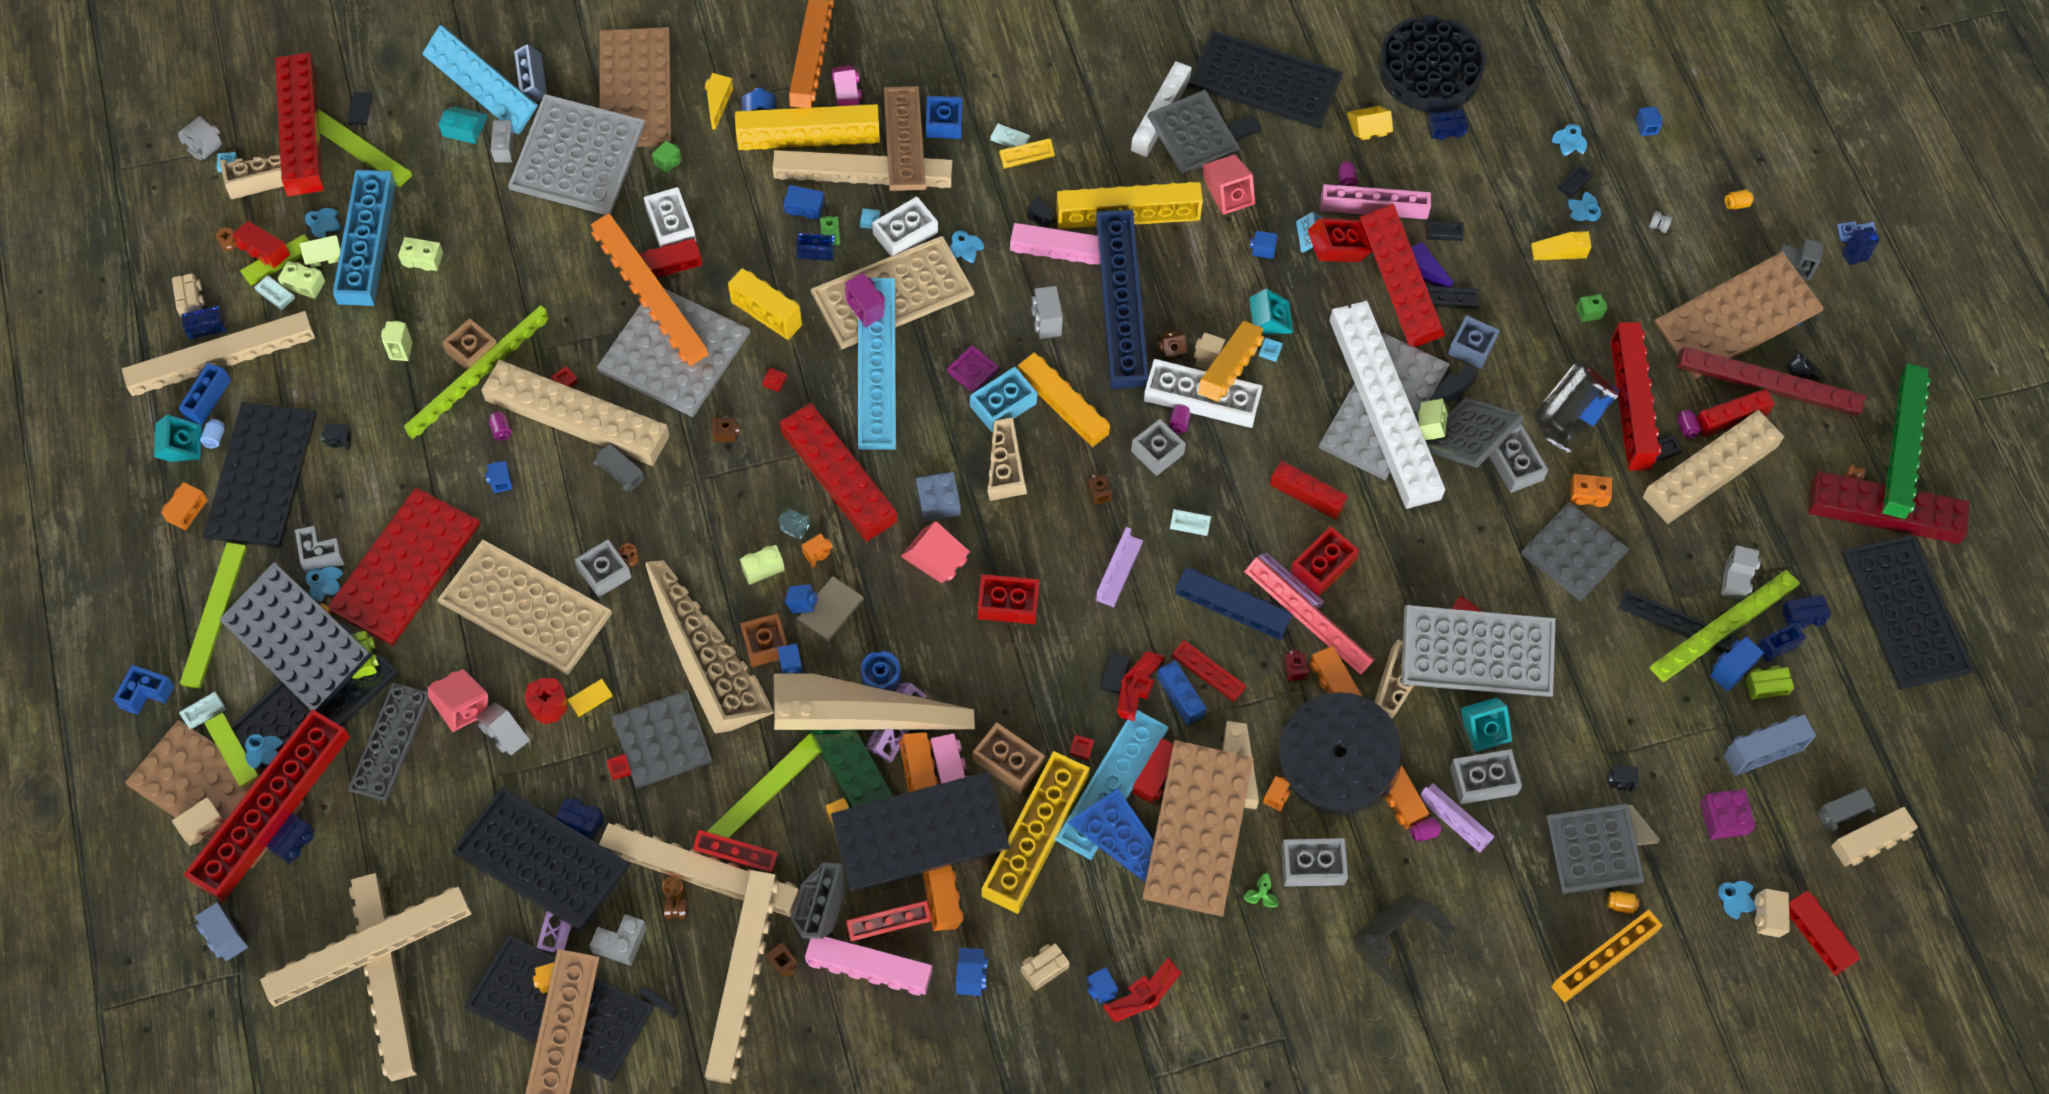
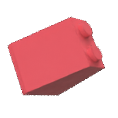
[1202,154,1255,215]
[901,521,970,583]
[428,669,488,732]

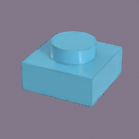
[217,152,238,172]
[860,209,881,229]
[1259,338,1283,362]

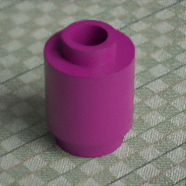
[1338,162,1358,187]
[1169,405,1191,434]
[1677,410,1701,438]
[489,412,512,441]
[1410,817,1441,842]

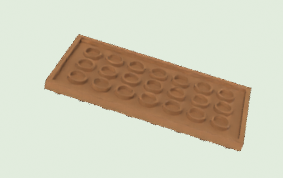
[600,27,672,147]
[1654,251,1824,380]
[125,720,305,869]
[1142,740,1254,917]

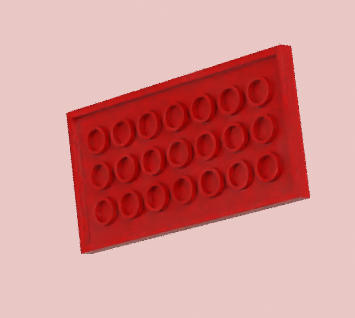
[328,487,481,646]

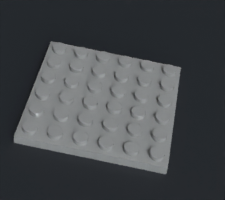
[508,94,645,215]
[597,288,750,417]

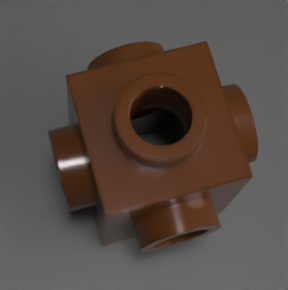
[1157,330,1187,358]

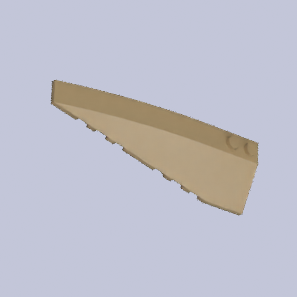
[645,560,774,733]
[774,674,975,730]

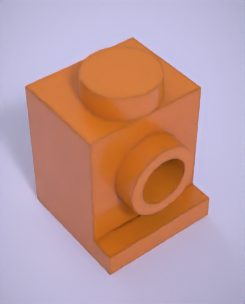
[801,534,833,567]
[1263,776,1291,812]

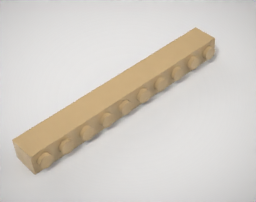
[773,150,952,188]
[122,311,315,396]
[599,823,799,917]
[705,870,779,1084]
[349,873,417,1082]
[260,886,471,1007]

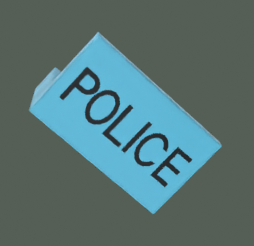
[1296,212,1323,253]

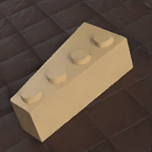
[219,155,283,200]
[987,417,1027,501]
[1375,640,1414,719]
[1223,721,1259,809]

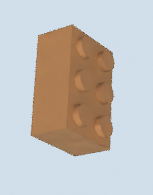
[973,722,1045,794]

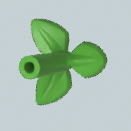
[1243,873,1279,907]

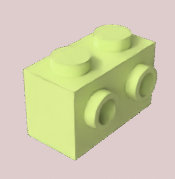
[300,235,341,268]
[398,237,443,271]
[278,261,325,299]
[381,321,413,361]
[1418,399,1448,440]
[740,545,785,585]

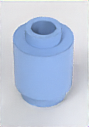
[200,419,225,449]

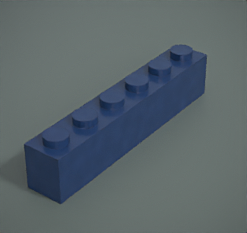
[1175,567,1292,641]

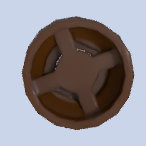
[664,898,688,920]

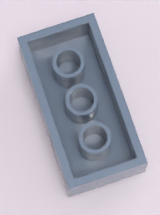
[1723,715,1816,776]

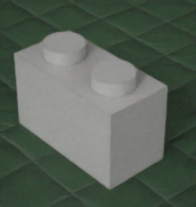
[491,120,515,162]

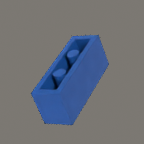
[179,363,231,425]
[1157,661,1206,726]

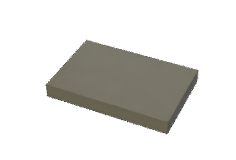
[797,576,864,642]

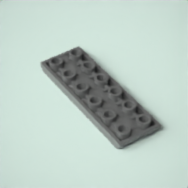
[348,683,430,801]

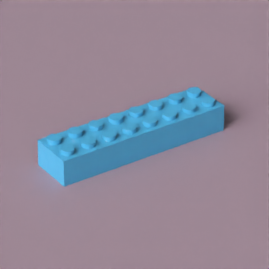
[333,170,396,306]

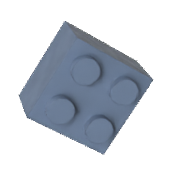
[1448,315,1500,369]
[916,472,961,522]
[195,903,248,961]

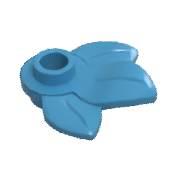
[1552,124,1587,156]
[1568,192,1601,221]
[305,208,341,239]
[949,230,984,263]
[306,566,343,603]
[245,734,283,769]
[1718,881,1756,919]

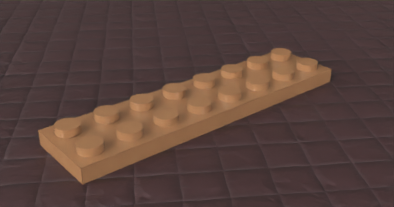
[884,86,926,191]
[526,949,600,1094]

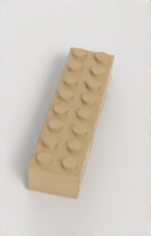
[1643,410,1784,524]

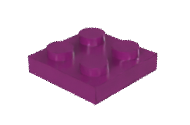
[947,345,999,393]

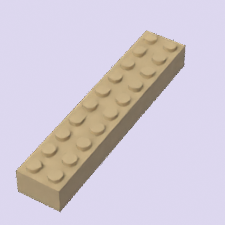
[481,360,670,466]

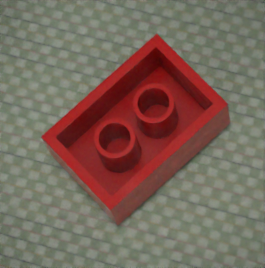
[1307,218,1372,263]
[1290,526,1360,597]
[977,574,1039,624]

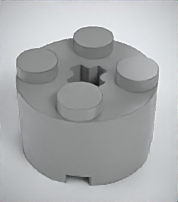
[178,116,222,160]

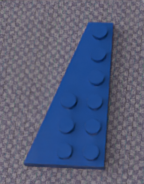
[1067,788,1154,882]

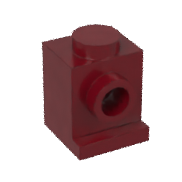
[1284,650,1309,682]

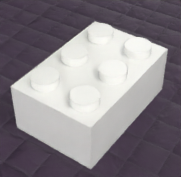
[643,187,696,248]
[872,197,938,256]

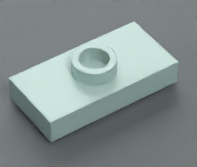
[991,124,1030,148]
[254,275,295,310]
[1170,509,1211,536]
[179,692,226,729]

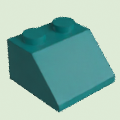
[438,106,488,144]
[1249,288,1293,335]
[154,415,202,462]
[1461,697,1512,752]

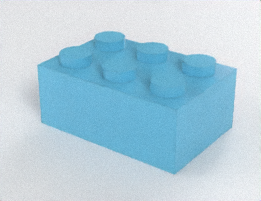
[970,367,1037,432]

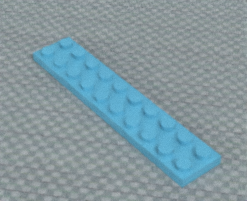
[858,278,896,450]

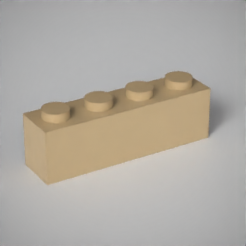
[1831,807,1918,867]

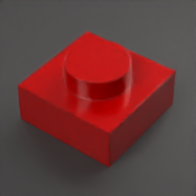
[551,366,578,387]
[762,368,787,392]
[1069,735,1094,761]
[606,754,631,781]

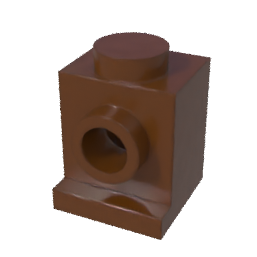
[712,416,740,442]
[1087,474,1113,506]
[765,942,798,978]

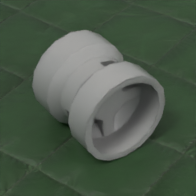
[1649,211,1673,233]

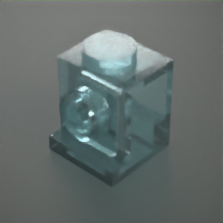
[779,509,810,540]

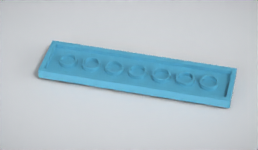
[422,25,538,134]
[1056,710,1169,860]

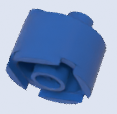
[741,88,777,111]
[861,651,901,692]

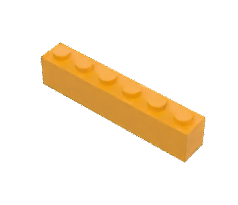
[1198,320,1264,402]
[1018,352,1110,447]
[1551,910,1663,1003]

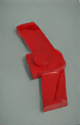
[1117,651,1165,722]
[1103,957,1181,1022]

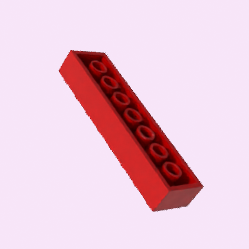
[1360,203,1445,348]
[1610,322,1661,471]
[780,403,897,542]

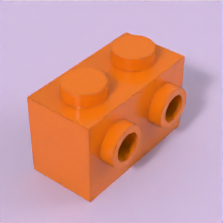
[1570,474,1612,507]
[161,482,208,531]

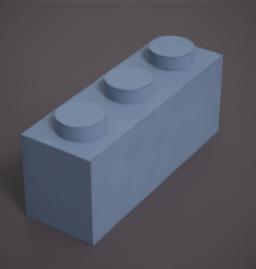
[514,44,547,103]

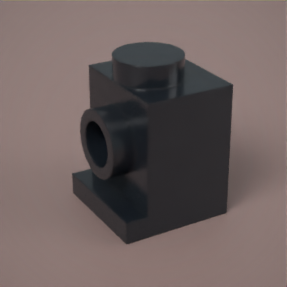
[1027,196,1056,228]
[321,424,352,450]
[1607,765,1639,793]

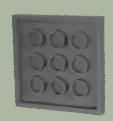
[1147,90,1240,175]
[1425,397,1524,468]
[1521,502,1629,602]
[612,690,713,789]
[1547,804,1644,894]

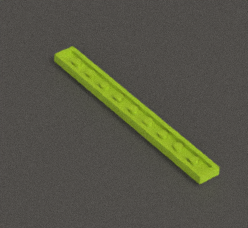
[404,305,548,439]
[1650,570,1800,683]

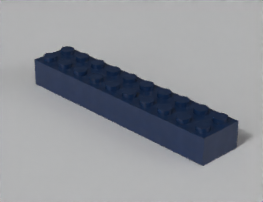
[1096,210,1148,389]

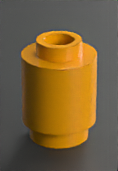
[1725,189,1753,210]
[1607,891,1639,914]

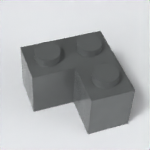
[1778,239,1824,281]

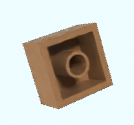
[443,319,497,370]

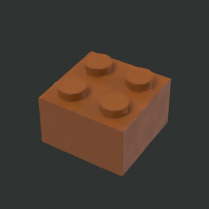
[740,613,787,667]

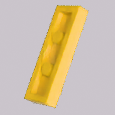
[999,138,1055,169]

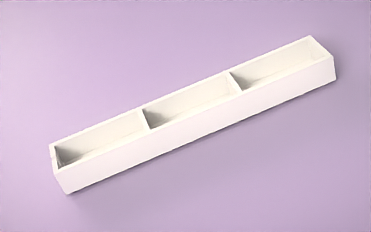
[1330,301,1445,509]

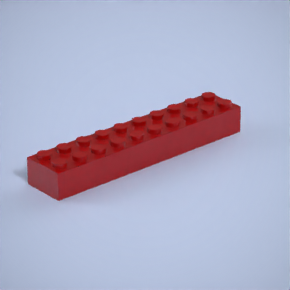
[275,52,324,197]
[183,709,350,903]

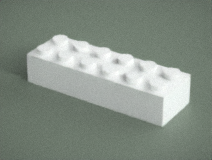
[1144,359,1263,428]

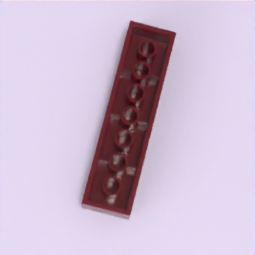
[1808,471,1969,544]

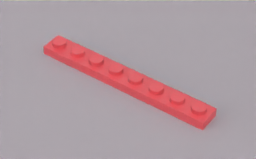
[1244,557,1375,675]

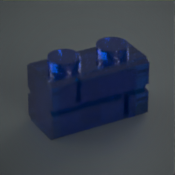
[1427,109,1468,140]
[1842,227,1880,265]
[796,233,835,261]
[181,306,226,339]
[1782,595,1831,630]
[1757,622,1806,662]
[555,798,604,839]
[266,814,315,864]

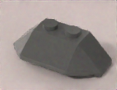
[791,863,844,939]

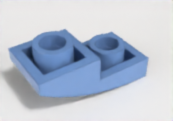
[1837,221,1877,243]

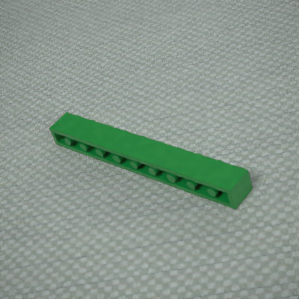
[1882,363,1931,519]

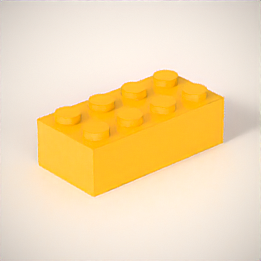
[728,268,802,340]

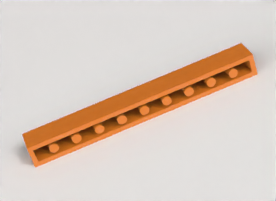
[789,0,834,108]
[591,213,709,367]
[1310,646,1429,830]
[899,733,963,931]

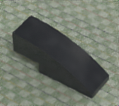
[1429,365,1479,404]

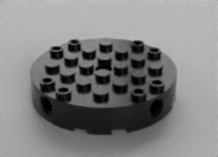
[1378,15,1486,112]
[1280,692,1402,815]

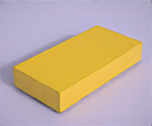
[568,679,613,717]

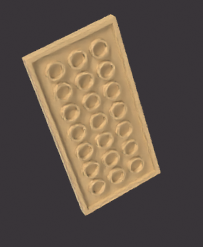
[811,236,974,350]
[438,540,612,675]

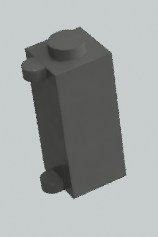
[593,444,644,492]
[1818,788,1876,831]

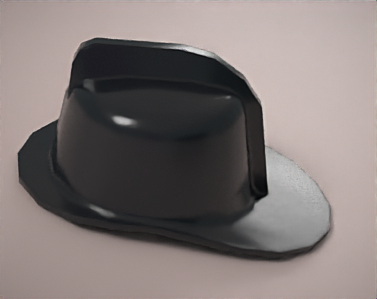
[1786,349,1825,380]

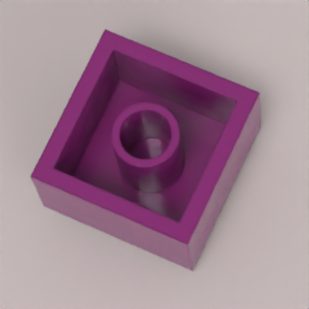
[845,272,885,328]
[1700,789,1756,840]

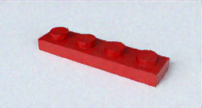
[1172,640,1246,702]

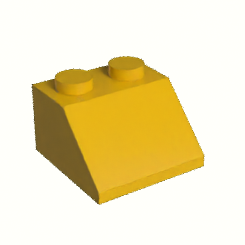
[1347,106,1393,140]

